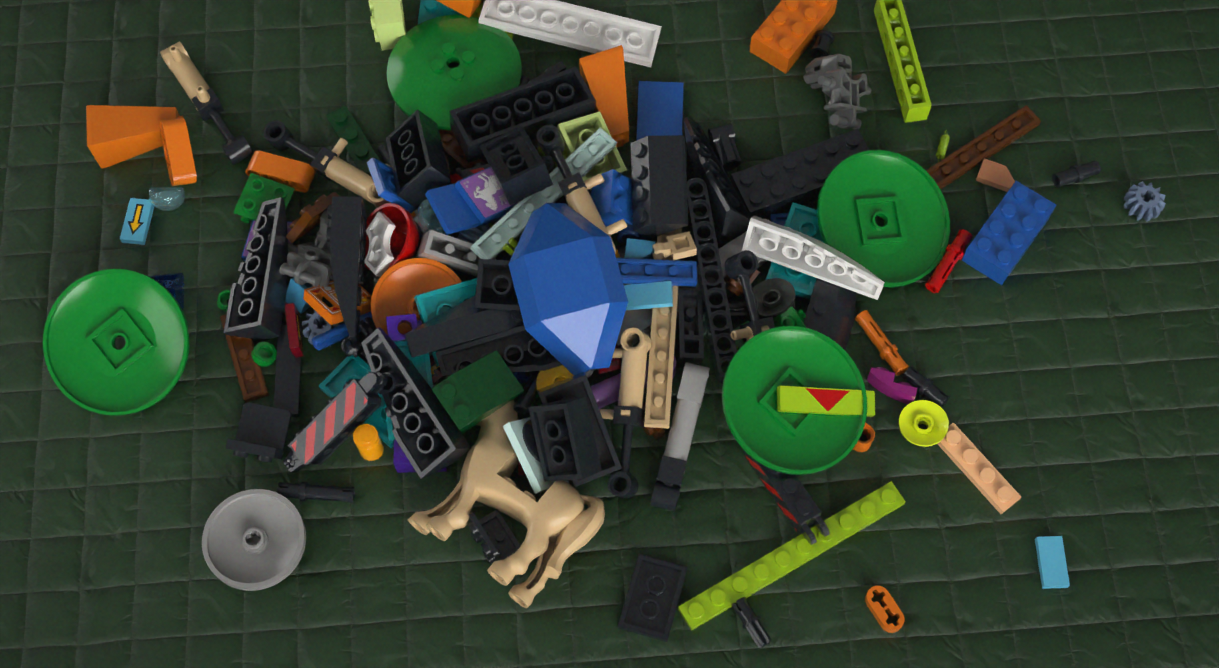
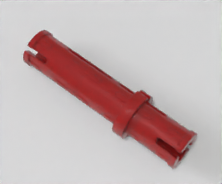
[925,229,973,293]

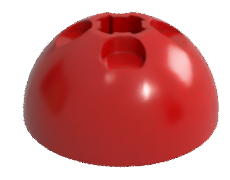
[364,203,420,271]

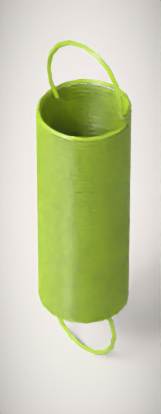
[936,130,950,162]

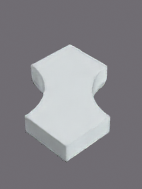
[364,212,396,277]

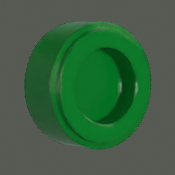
[251,342,277,367]

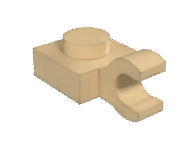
[652,231,697,260]

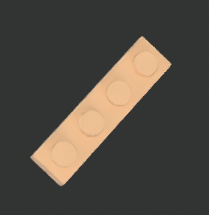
[937,422,1021,514]

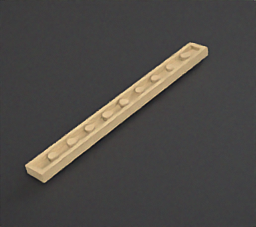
[644,228,682,429]

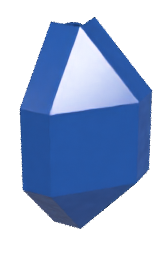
[508,203,628,375]

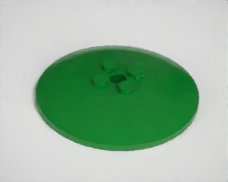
[387,15,522,130]
[817,150,950,287]
[43,269,189,415]
[722,326,867,475]

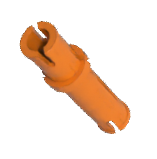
[855,310,909,376]

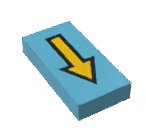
[120,198,155,245]

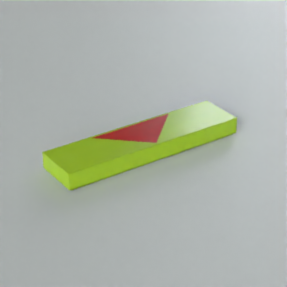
[777,386,875,417]

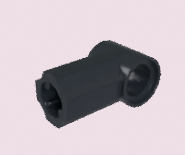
[708,123,741,170]

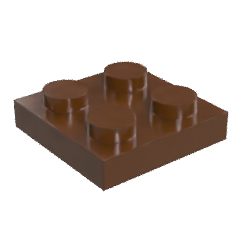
[286,192,339,243]

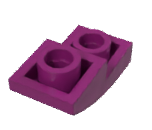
[867,367,917,404]

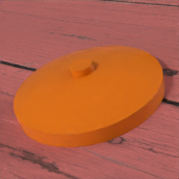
[371,258,462,354]

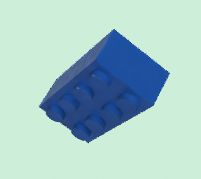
[962,181,1056,285]

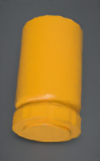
[353,424,384,461]

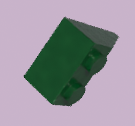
[432,350,525,433]

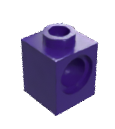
[386,314,422,342]

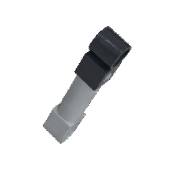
[650,362,710,511]

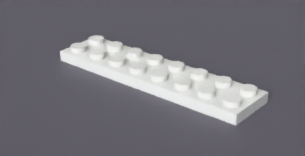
[479,0,661,67]

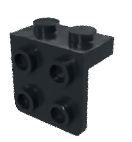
[226,402,292,463]
[467,509,521,565]

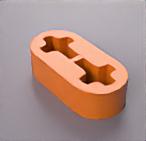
[865,585,905,633]

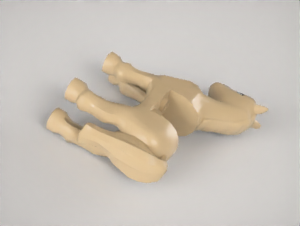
[408,399,605,608]

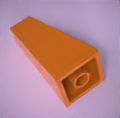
[579,45,629,147]
[86,105,184,168]

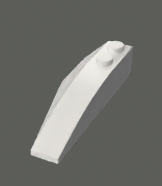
[742,216,885,300]

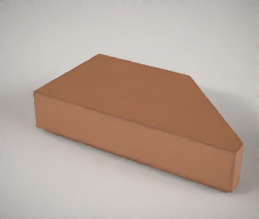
[976,158,1015,192]

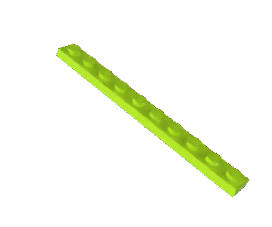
[678,481,906,631]

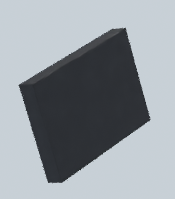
[618,554,688,642]

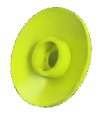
[899,400,949,447]

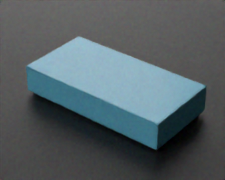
[624,281,673,310]
[1035,536,1070,589]

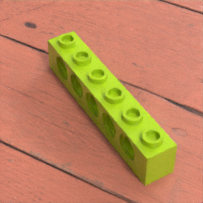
[874,0,932,123]

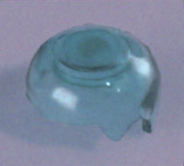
[149,187,185,211]
[417,199,446,234]

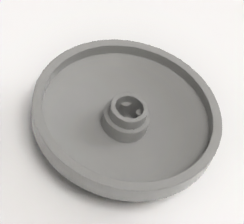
[202,489,306,591]

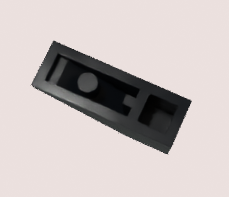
[674,290,704,368]

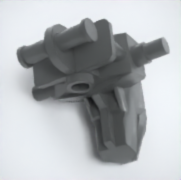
[803,54,871,129]
[280,210,333,287]

